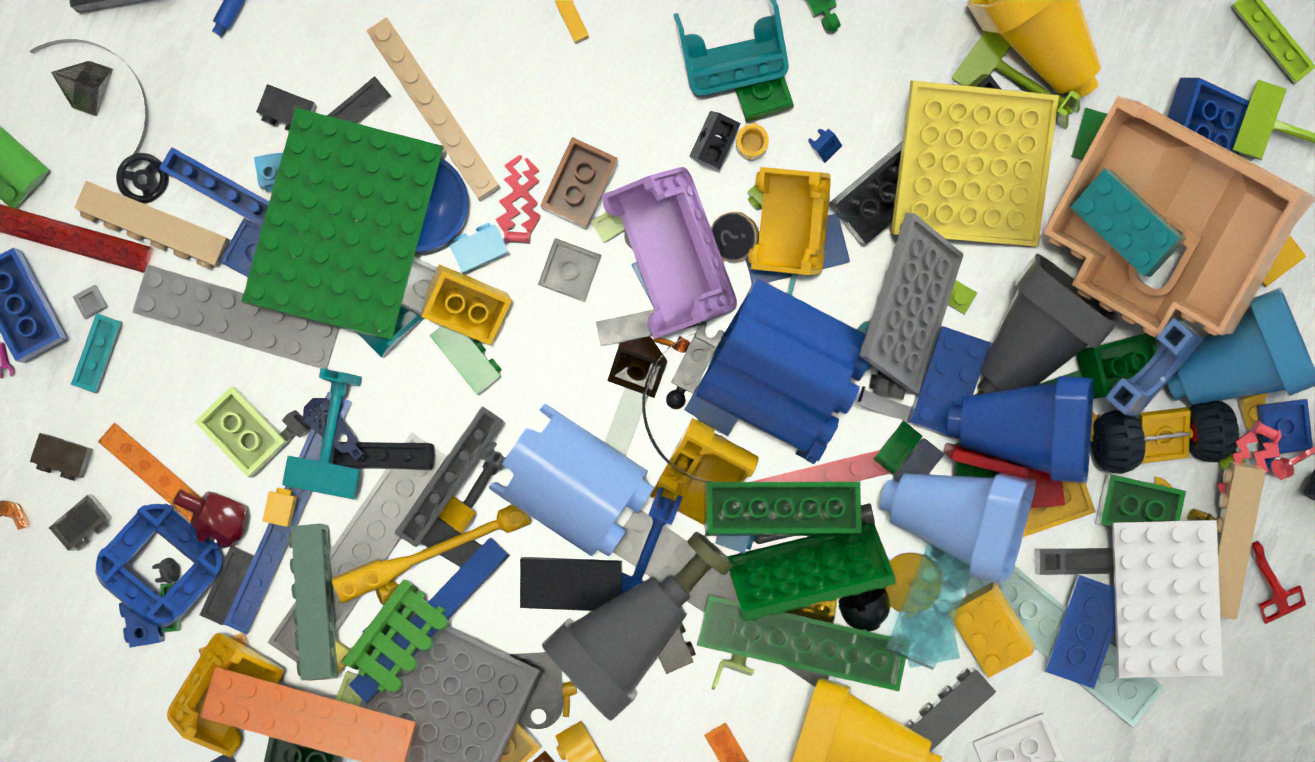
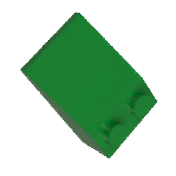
[1077,333,1157,399]

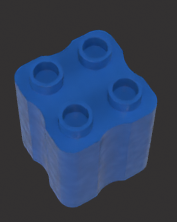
[695,277,869,453]

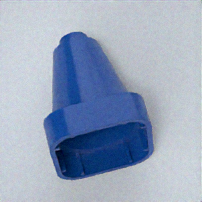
[947,376,1094,483]

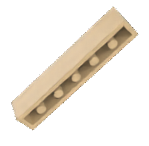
[74,181,230,269]
[1215,461,1266,620]

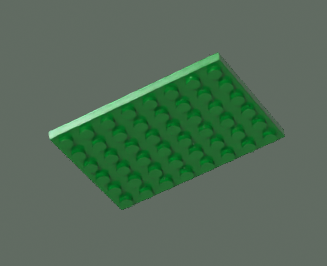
[241,108,444,341]

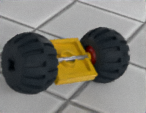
[1091,401,1239,474]

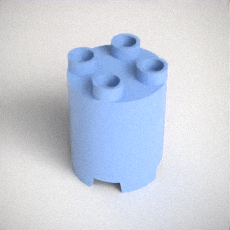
[488,403,655,557]

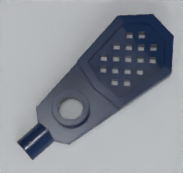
[303,398,364,460]

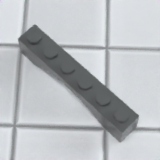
[1035,548,1114,575]

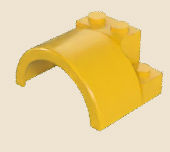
[650,417,759,525]

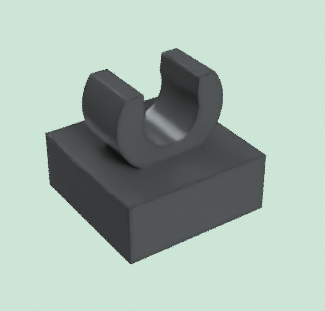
[280,410,311,441]

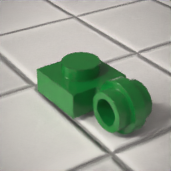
[805,0,841,33]

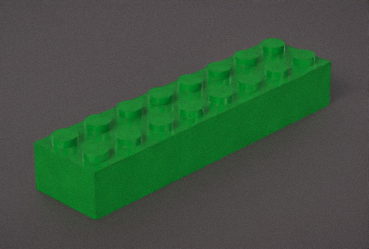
[696,595,910,692]

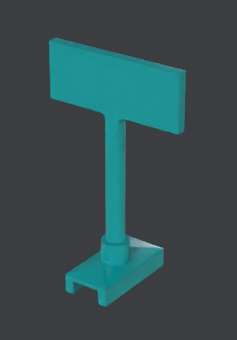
[282,368,362,500]

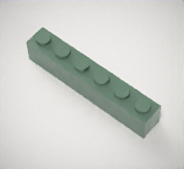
[288,523,338,681]

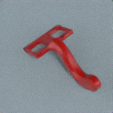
[1251,541,1306,624]

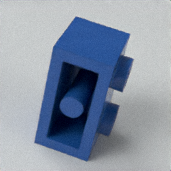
[119,591,165,648]

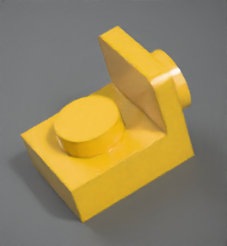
[1237,393,1267,429]

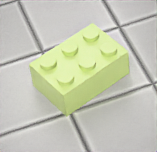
[195,386,288,477]

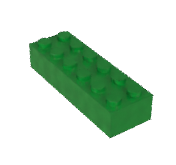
[704,482,862,536]

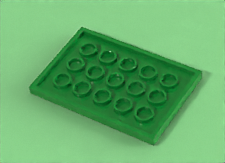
[727,523,896,621]

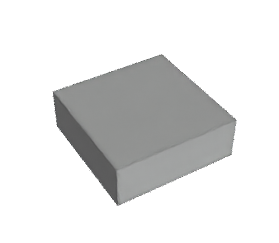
[72,285,108,319]

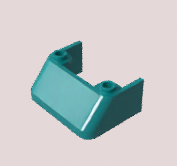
[673,0,789,95]

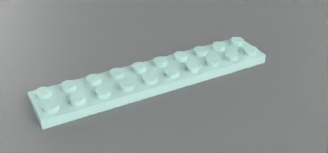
[935,552,1165,727]

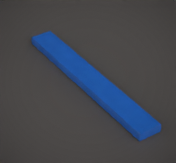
[349,537,510,703]

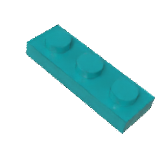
[70,313,122,393]

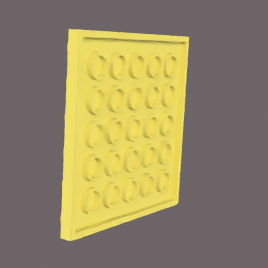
[891,80,1059,247]

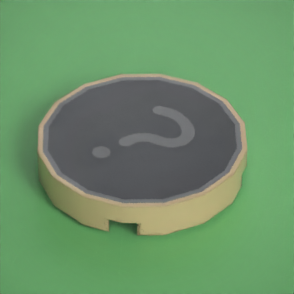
[711,211,759,262]

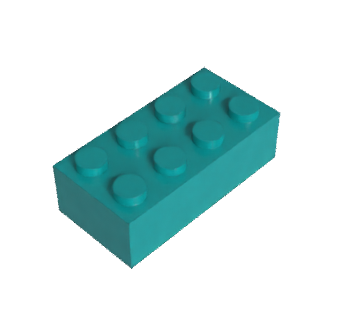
[1070,169,1186,277]

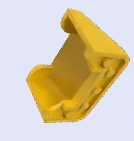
[748,167,831,275]
[167,633,284,757]

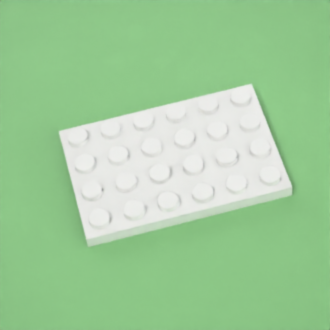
[1112,520,1222,678]

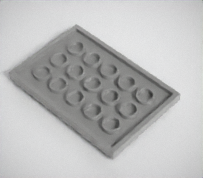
[860,213,964,394]

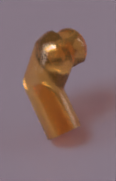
[0,500,30,530]

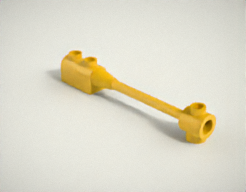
[331,504,531,604]

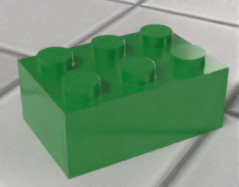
[1095,474,1186,528]

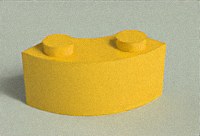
[555,721,606,762]

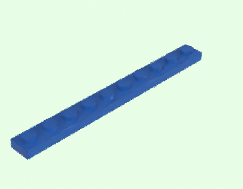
[224,392,352,634]

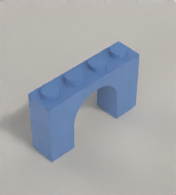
[1105,318,1205,417]

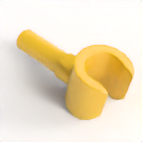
[562,681,577,717]

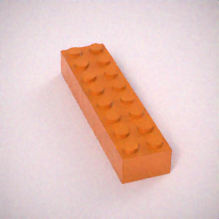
[200,667,417,762]

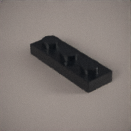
[200,545,254,626]

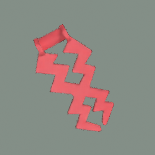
[495,155,541,244]
[1216,420,1281,494]
[1271,447,1315,480]

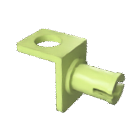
[711,654,754,690]

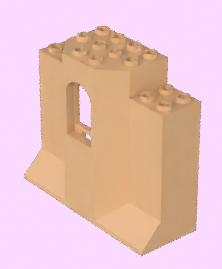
[1043,96,1315,337]

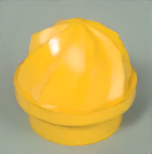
[375,581,398,606]

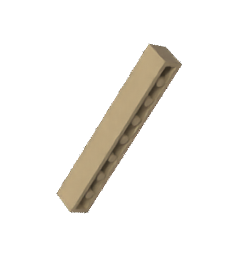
[366,17,500,202]

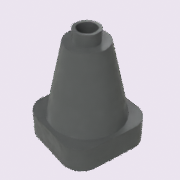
[979,254,1117,393]
[541,575,691,721]

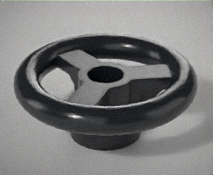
[116,153,167,203]

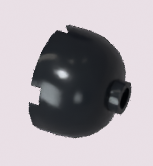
[838,588,891,632]

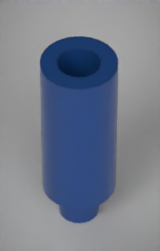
[212,0,244,36]

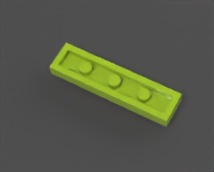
[1231,0,1315,84]

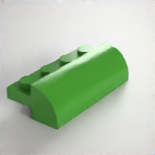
[0,126,49,210]

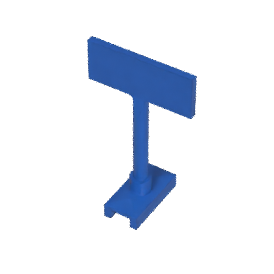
[622,487,683,594]

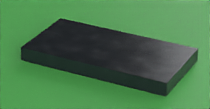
[520,557,622,611]

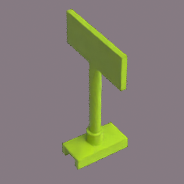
[951,31,1080,130]
[1232,79,1315,160]

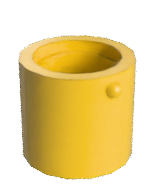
[735,122,769,160]

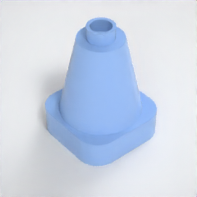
[880,473,1036,585]

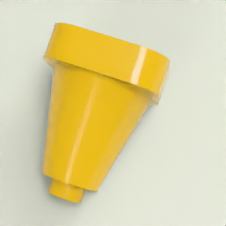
[967,0,1101,98]
[792,678,943,762]

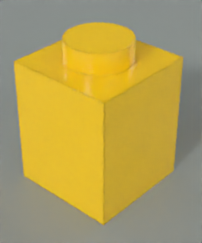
[262,487,297,527]

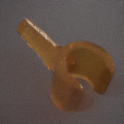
[653,336,690,353]

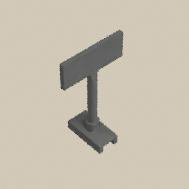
[420,441,507,568]

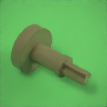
[674,531,734,594]

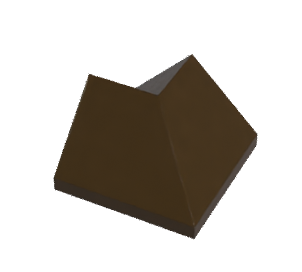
[607,336,668,398]

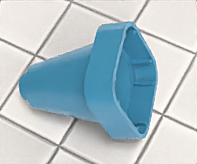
[1167,287,1315,405]

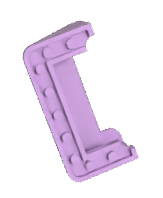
[601,167,737,339]

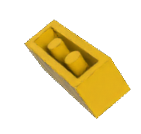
[555,0,589,44]

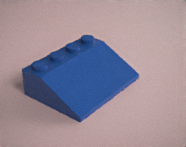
[1168,78,1250,155]

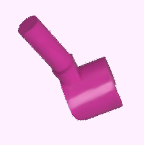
[0,343,15,379]

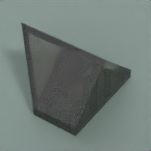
[51,61,113,116]

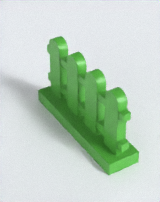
[342,579,448,693]

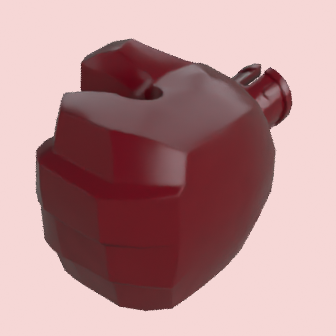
[173,489,246,548]

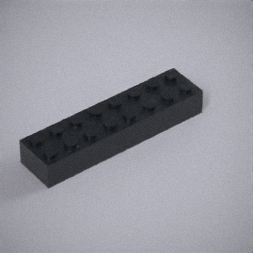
[829,74,1001,244]

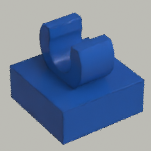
[808,128,842,163]

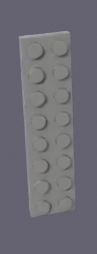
[132,264,340,369]

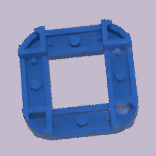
[95,503,222,628]

